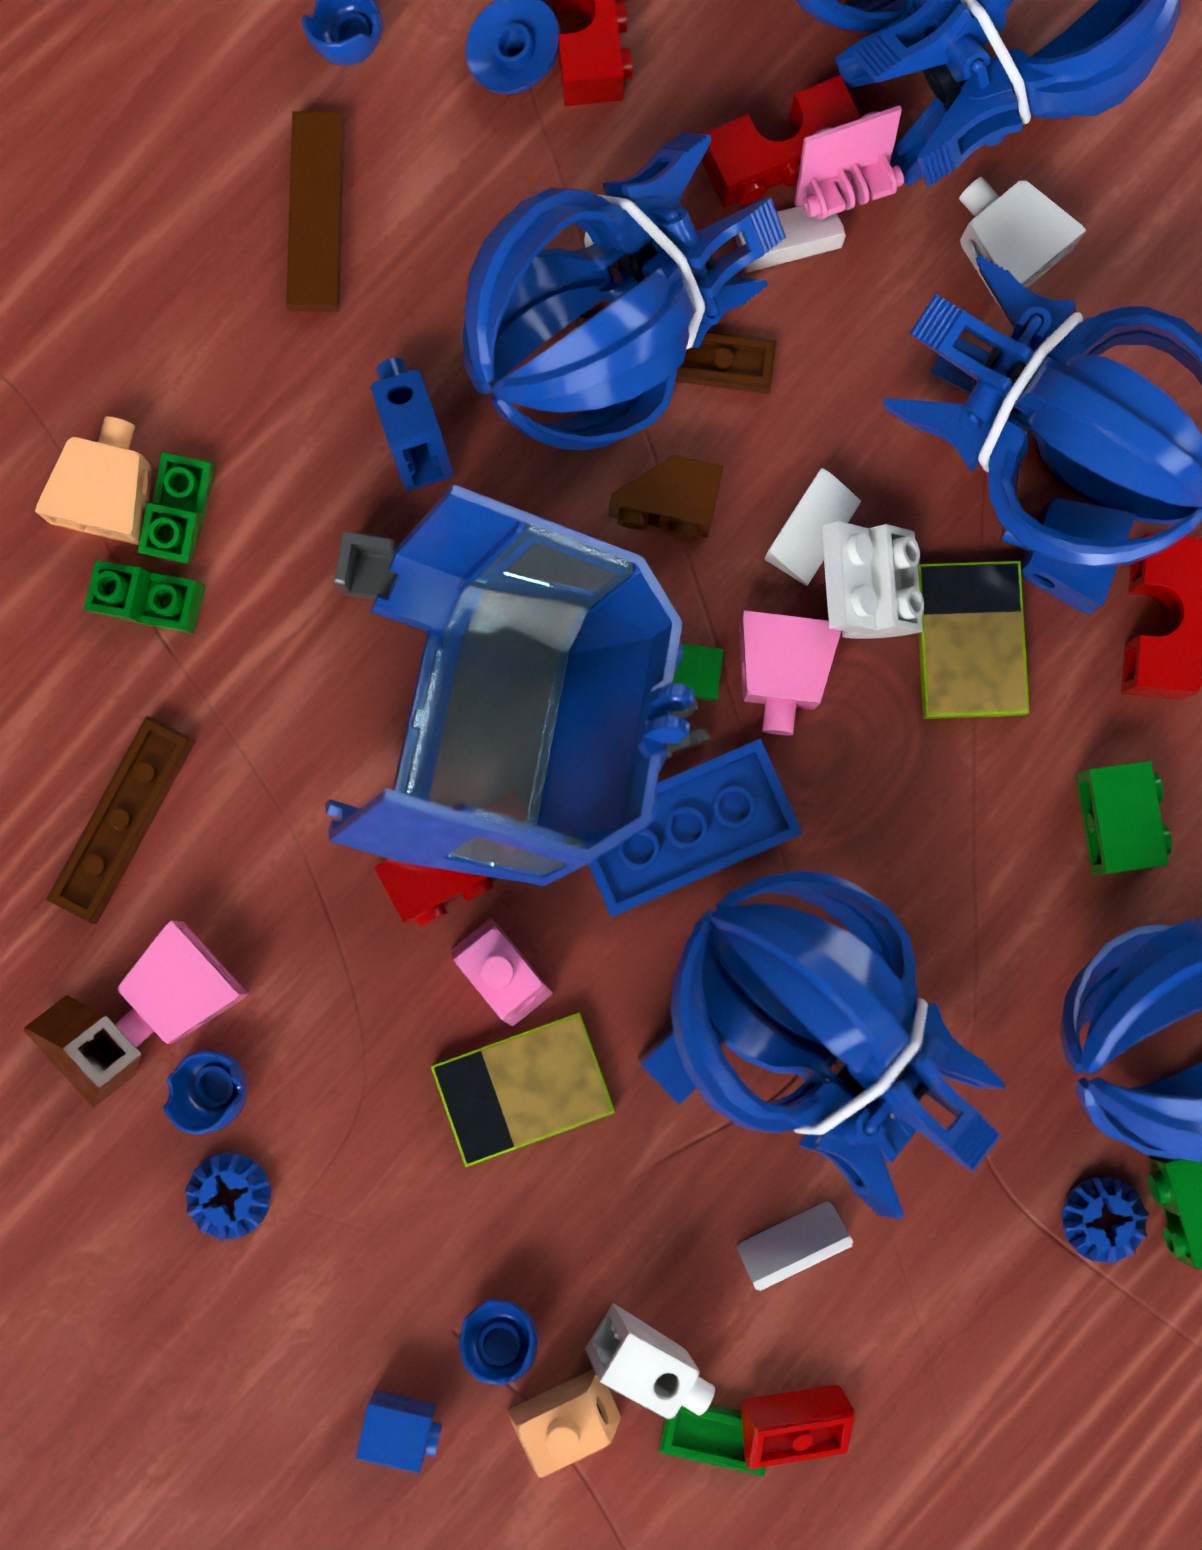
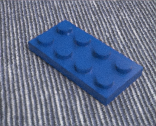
[588,738,803,918]

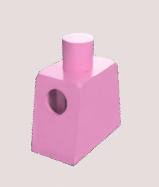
[739,610,841,736]
[451,917,553,1027]
[115,921,249,1048]

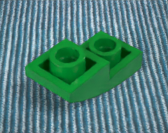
[137,452,216,564]
[83,560,205,635]

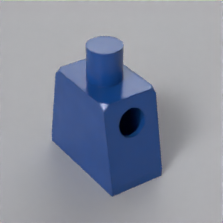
[370,358,454,492]
[1000,498,1136,615]

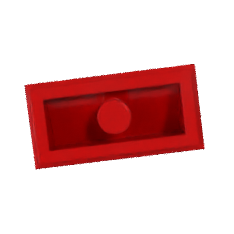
[741,1385,855,1469]

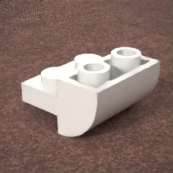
[822,521,924,639]

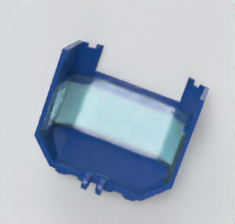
[325,484,695,887]

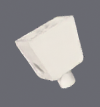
[959,177,1086,306]
[585,1303,715,1419]

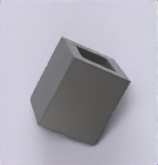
[334,532,398,600]

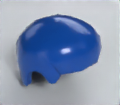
[302,0,384,66]
[163,1049,247,1135]
[458,1299,540,1386]

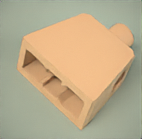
[35,416,152,545]
[507,1369,622,1478]

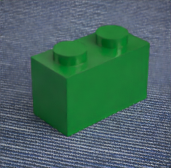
[1075,761,1172,876]

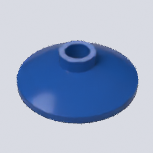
[466,0,561,94]

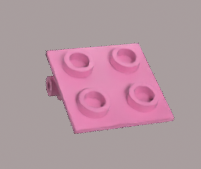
[795,105,904,220]

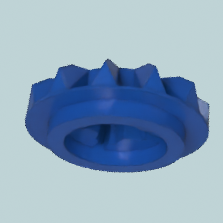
[185,1153,271,1240]
[1062,1176,1149,1264]

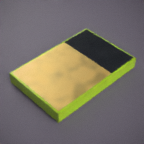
[917,561,1029,719]
[431,1012,615,1167]

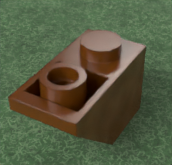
[609,455,724,541]
[24,995,142,1108]

